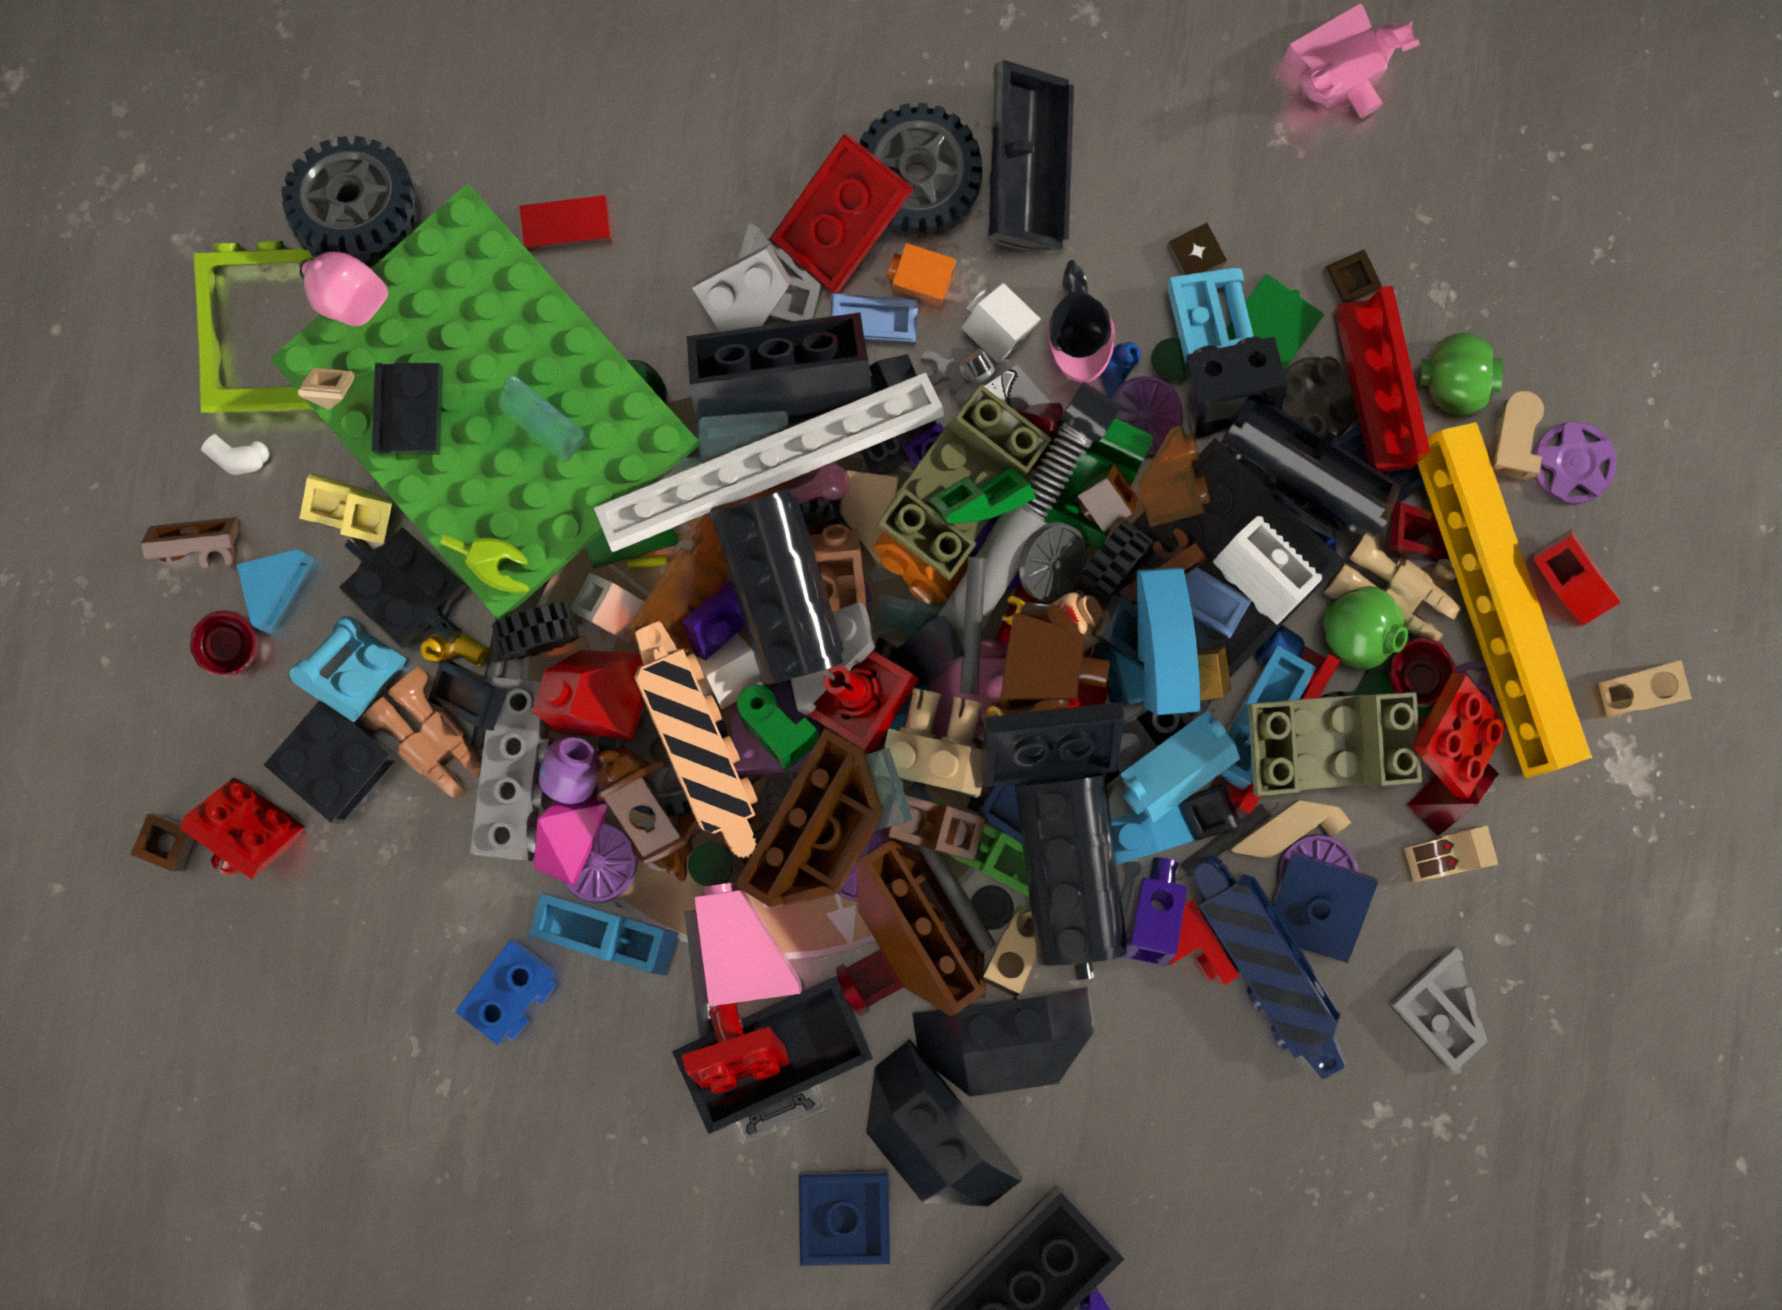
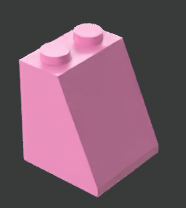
[694,883,803,1007]

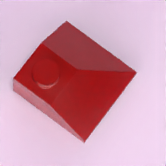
[531,650,644,740]

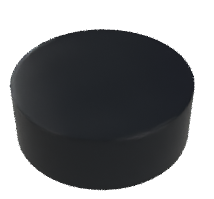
[970,885,1014,930]

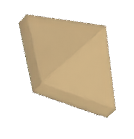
[298,368,355,410]

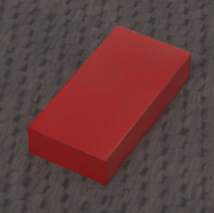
[519,195,612,252]

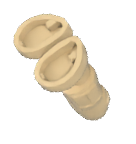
[1323,533,1461,641]

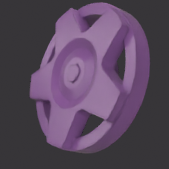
[1533,422,1617,504]

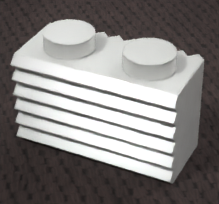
[1213,516,1322,625]

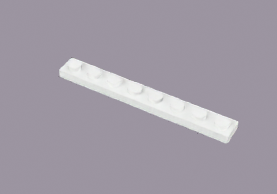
[594,372,944,552]

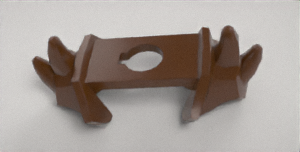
[596,746,698,881]

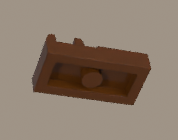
[140,517,239,569]
[1119,528,1210,607]

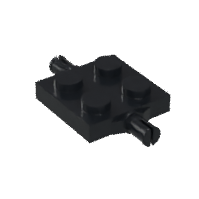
[339,527,466,649]

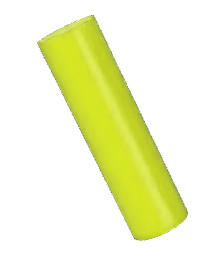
[627,554,668,570]

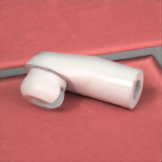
[201,434,269,475]

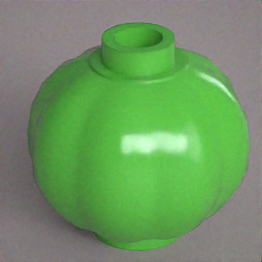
[1419,333,1503,415]
[1323,586,1408,670]

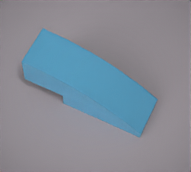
[1137,567,1200,715]
[1218,645,1317,791]
[528,893,679,975]

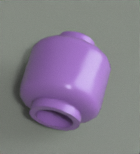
[539,737,599,804]

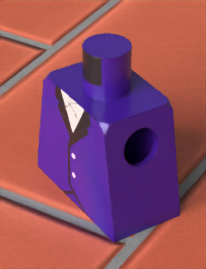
[1121,857,1187,967]

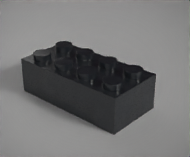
[686,312,872,429]
[931,1186,1124,1310]

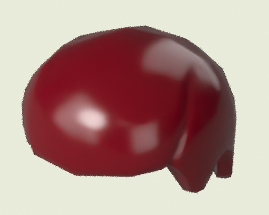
[190,610,259,676]
[1387,637,1456,707]

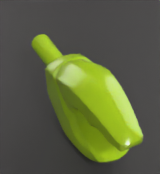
[440,534,530,594]

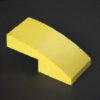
[299,473,393,544]

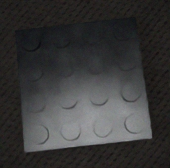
[1118,438,1344,677]

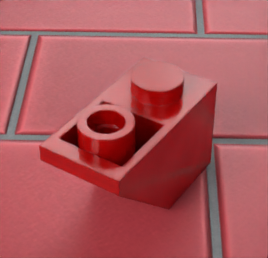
[1533,529,1621,626]

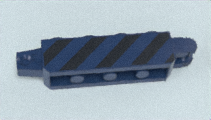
[1193,854,1347,1079]

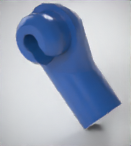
[1101,342,1141,398]

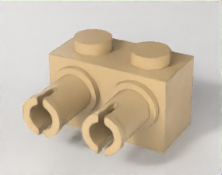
[879,688,983,796]

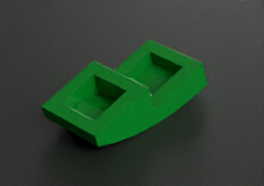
[928,467,1036,524]

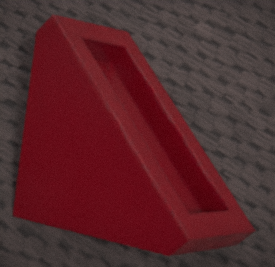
[1382,502,1450,562]
[1405,763,1499,836]

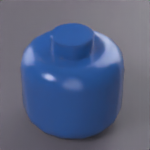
[1256,625,1305,665]

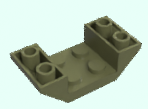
[877,384,1051,580]
[1248,692,1422,796]

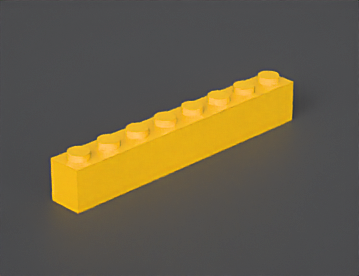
[1418,422,1592,779]

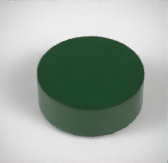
[1150,338,1186,384]
[688,843,733,886]

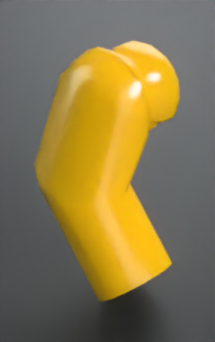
[420,630,489,666]

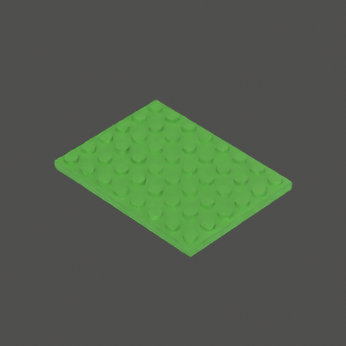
[270,183,701,620]

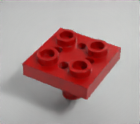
[807,651,919,755]
[1412,673,1507,799]
[179,777,305,880]
[681,1003,790,1093]

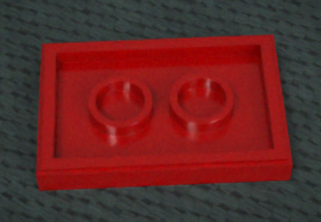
[769,134,914,293]

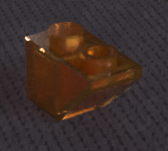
[1139,426,1211,527]

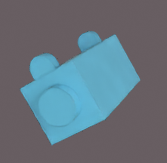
[1120,710,1240,823]

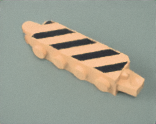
[634,621,758,858]

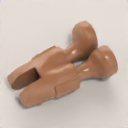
[358,666,482,798]

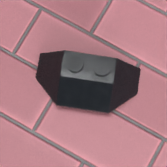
[912,987,1094,1097]
[866,1039,1023,1207]

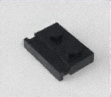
[372,363,443,455]

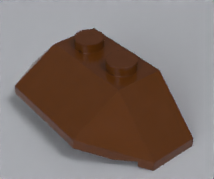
[735,729,883,908]
[856,839,986,1016]

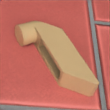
[1228,800,1351,859]

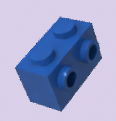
[455,939,558,1045]

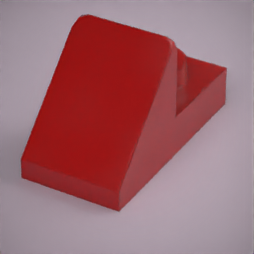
[1168,898,1239,985]

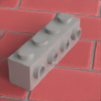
[470,677,553,861]

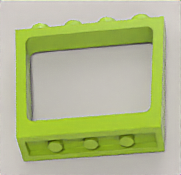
[194,241,390,413]

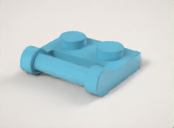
[1166,268,1254,364]
[289,616,406,722]

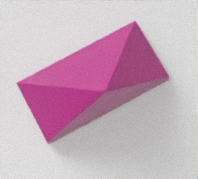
[534,796,610,886]

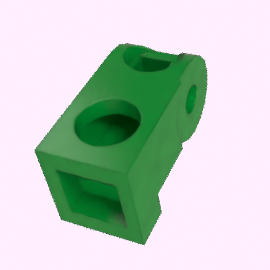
[737,685,818,772]

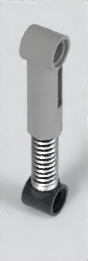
[936,381,1122,648]

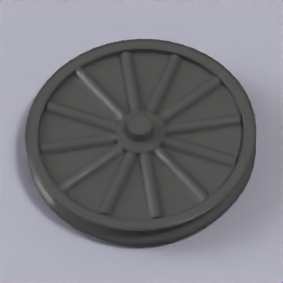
[1019,522,1087,603]

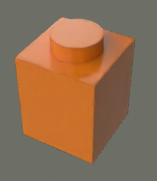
[887,243,956,310]

